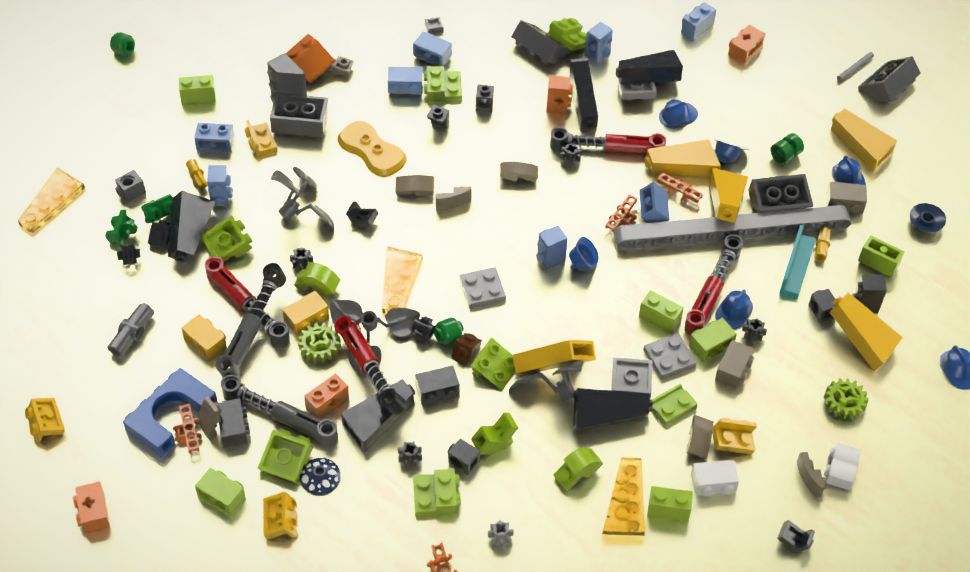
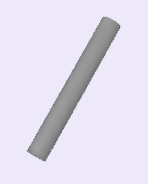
[836,51,874,82]

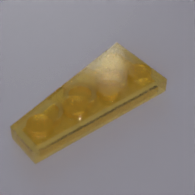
[17,167,85,234]
[382,246,423,314]
[602,457,645,536]

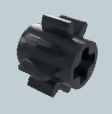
[560,144,582,166]
[117,244,141,265]
[289,247,314,271]
[411,316,435,341]
[742,318,767,343]
[398,441,423,467]

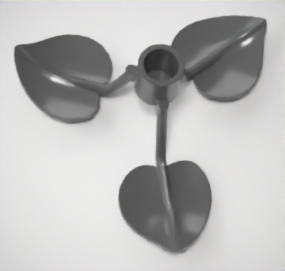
[271,166,335,232]
[330,299,421,375]
[508,360,584,402]

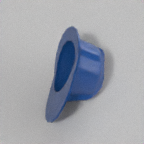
[658,99,698,128]
[713,139,751,163]
[831,155,866,185]
[569,236,599,272]
[715,289,753,329]
[939,345,970,389]

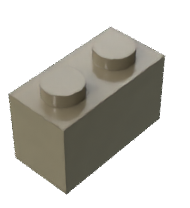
[826,182,867,213]
[715,340,755,389]

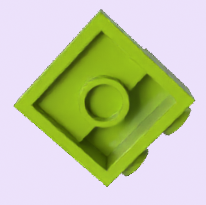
[547,17,587,51]
[423,66,462,101]
[202,215,253,262]
[257,429,314,483]
[413,468,461,516]

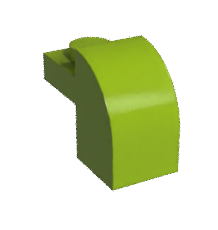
[293,262,341,296]
[471,412,519,455]
[553,447,604,491]

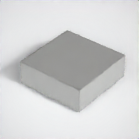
[424,16,444,34]

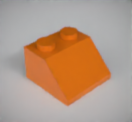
[285,33,336,84]

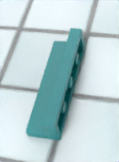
[779,225,816,299]

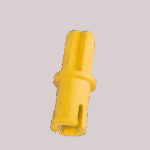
[186,159,207,190]
[814,227,831,261]

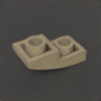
[323,55,354,75]
[499,161,538,183]
[395,175,435,196]
[435,186,472,211]
[199,396,222,440]
[685,415,714,459]
[796,452,826,498]

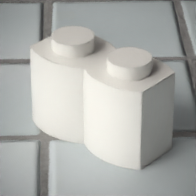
[823,442,861,490]

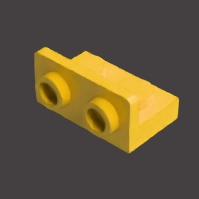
[244,120,278,157]
[25,397,65,443]
[712,418,757,454]
[263,491,298,539]

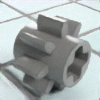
[487,519,514,548]

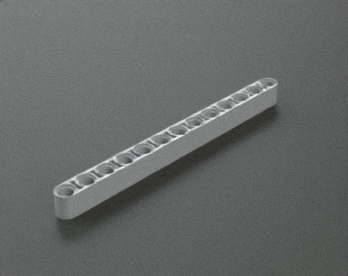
[613,205,851,250]

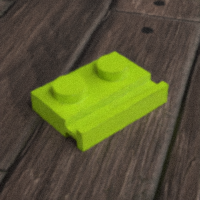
[651,383,698,426]

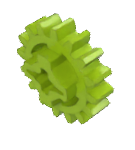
[298,323,341,363]
[823,378,869,419]

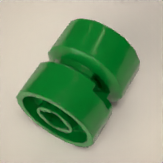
[770,133,805,165]

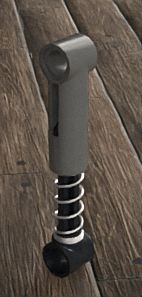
[215,262,287,378]
[221,375,338,447]

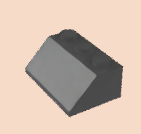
[511,19,572,65]
[266,53,307,102]
[858,56,921,103]
[269,92,329,138]
[748,174,814,213]

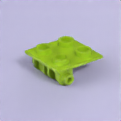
[470,337,515,390]

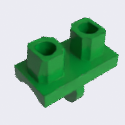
[140,194,173,224]
[105,209,138,247]

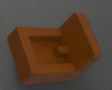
[451,333,482,364]

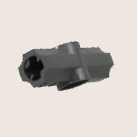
[107,302,155,358]

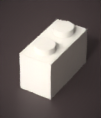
[691,460,740,496]

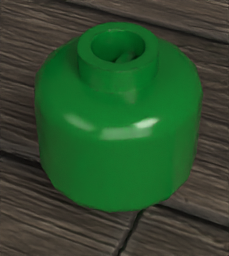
[109,32,135,56]
[433,317,464,345]

